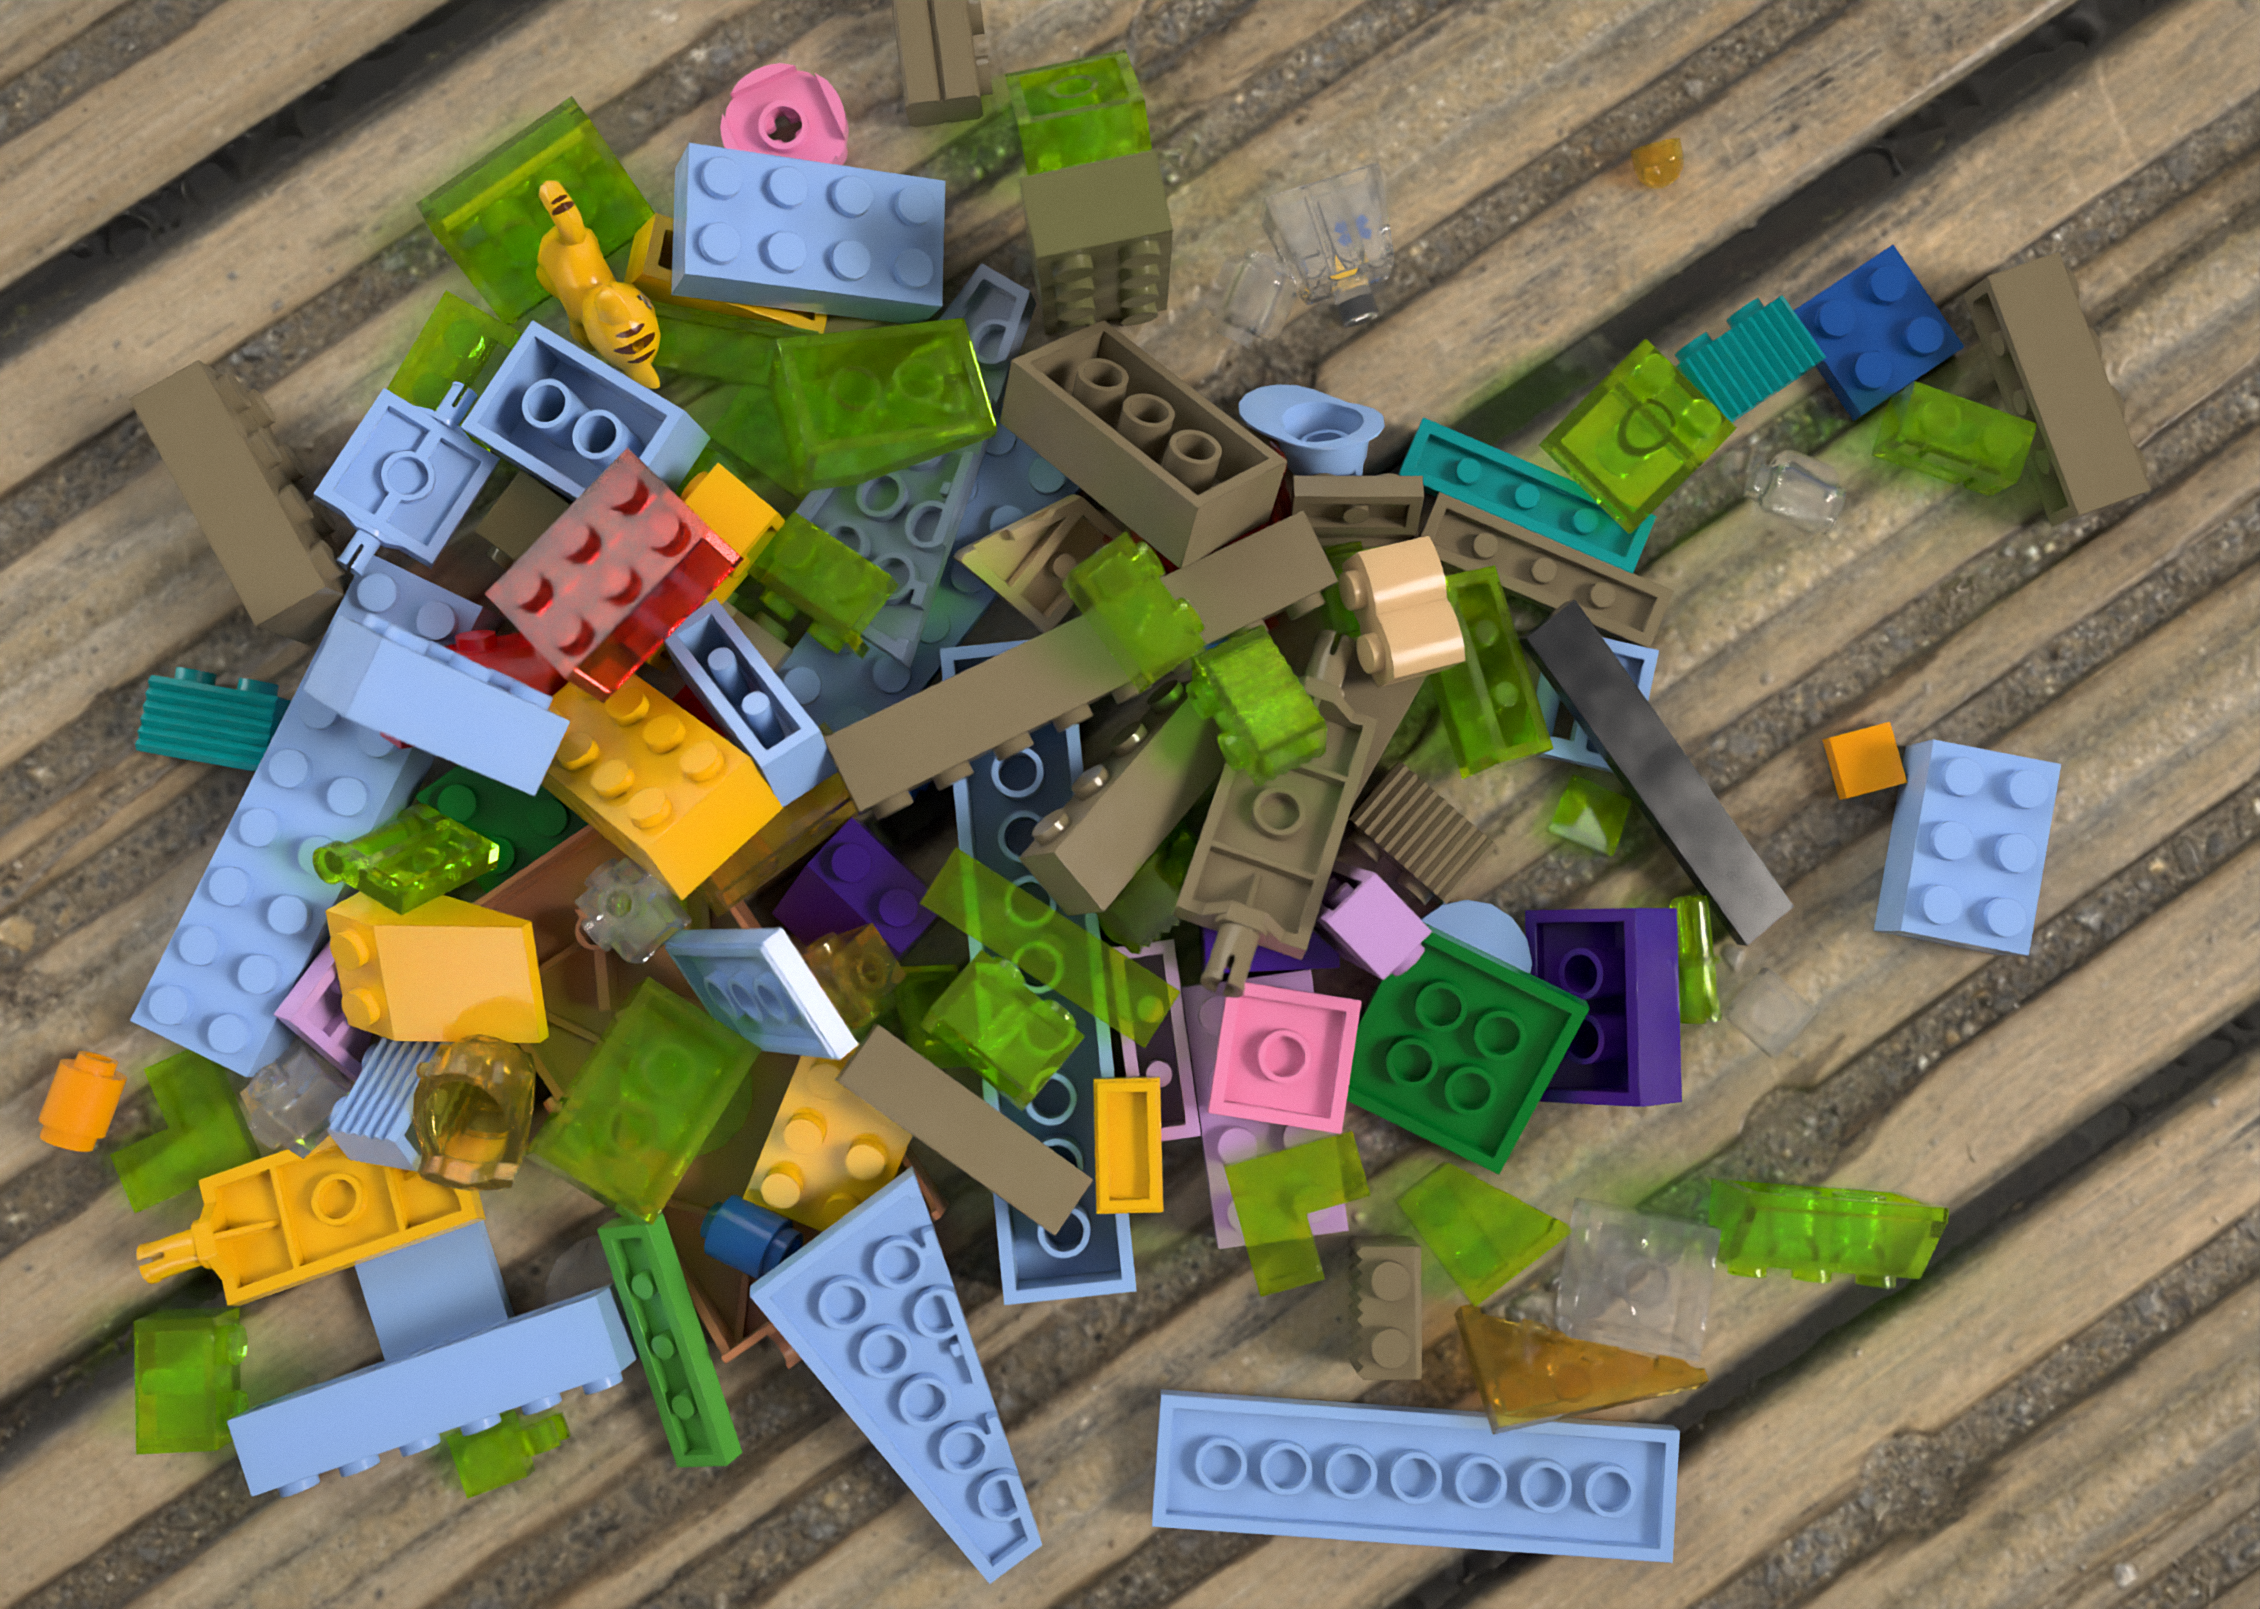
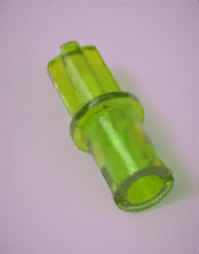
[1670,895,1722,1024]

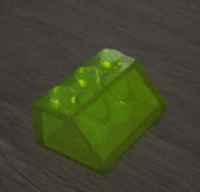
[416,96,655,328]
[1707,1178,1949,1288]

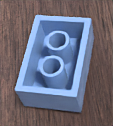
[460,320,711,542]
[303,613,570,796]
[1874,739,2061,956]

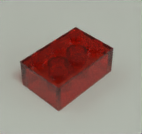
[485,447,744,704]

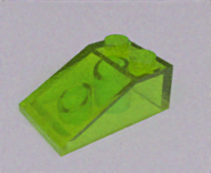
[768,318,998,492]

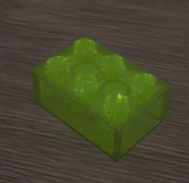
[523,977,762,1225]

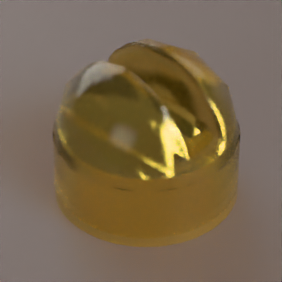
[1630,138,1684,189]

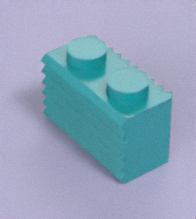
[1666,295,1826,439]
[135,667,291,772]

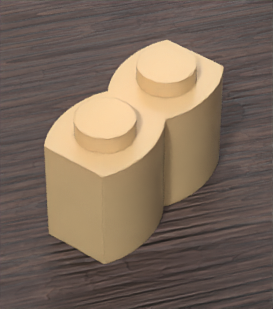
[1338,536,1465,687]

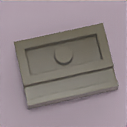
[1289,473,1424,551]

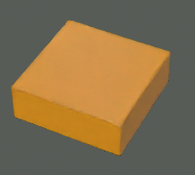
[1822,722,1908,800]

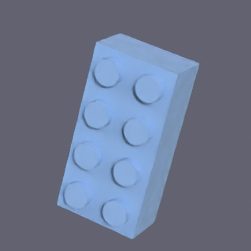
[671,143,945,326]

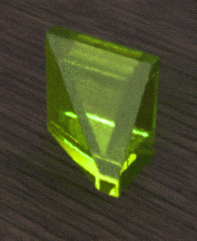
[1546,774,1631,858]

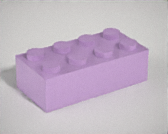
[1180,969,1349,1249]

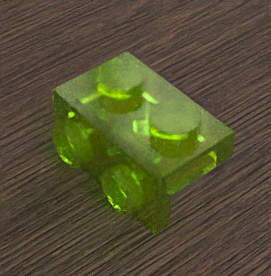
[747,511,899,659]

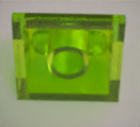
[1005,49,1152,176]
[1539,338,1737,534]

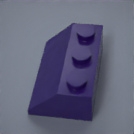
[1525,908,1682,1107]

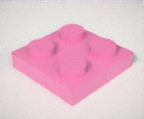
[1207,982,1361,1134]

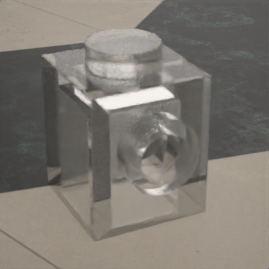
[240,1039,352,1159]

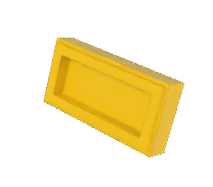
[1093,1076,1163,1214]

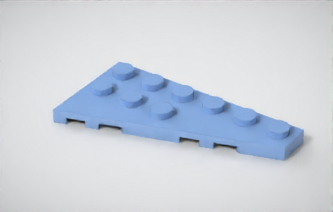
[750,1166,1042,1584]

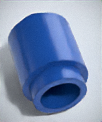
[700,1194,804,1280]

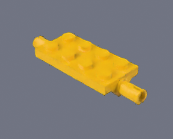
[136,1104,529,1306]

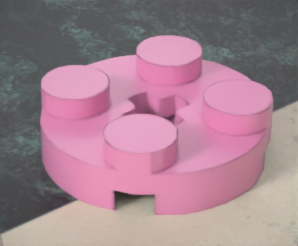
[720,63,849,165]

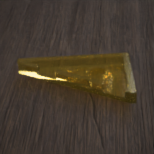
[1454,1304,1709,1435]

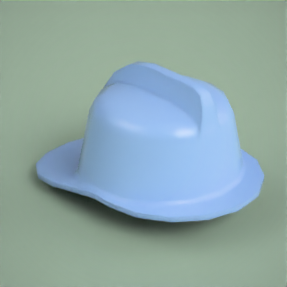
[1239,384,1385,476]

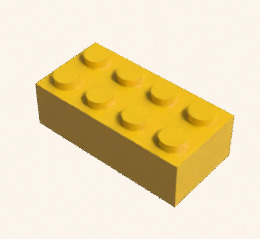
[541,652,783,900]

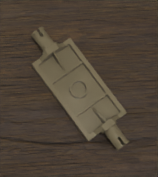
[1173,630,1379,998]

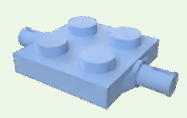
[313,381,500,577]

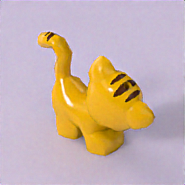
[536,180,661,389]

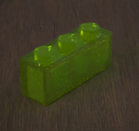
[1429,565,1554,780]

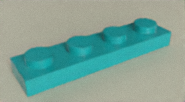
[1398,417,1657,574]

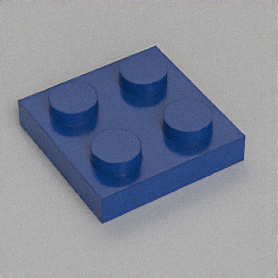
[1793,245,1964,421]

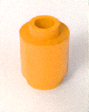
[38,1051,127,1152]

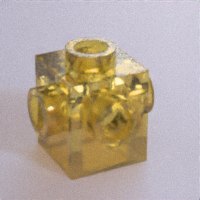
[801,922,907,1030]

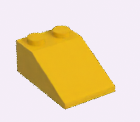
[325,878,549,1043]

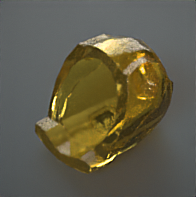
[413,1034,536,1191]

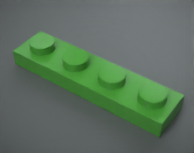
[597,1213,743,1468]

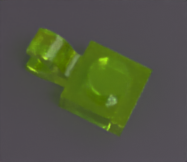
[446,1409,571,1499]

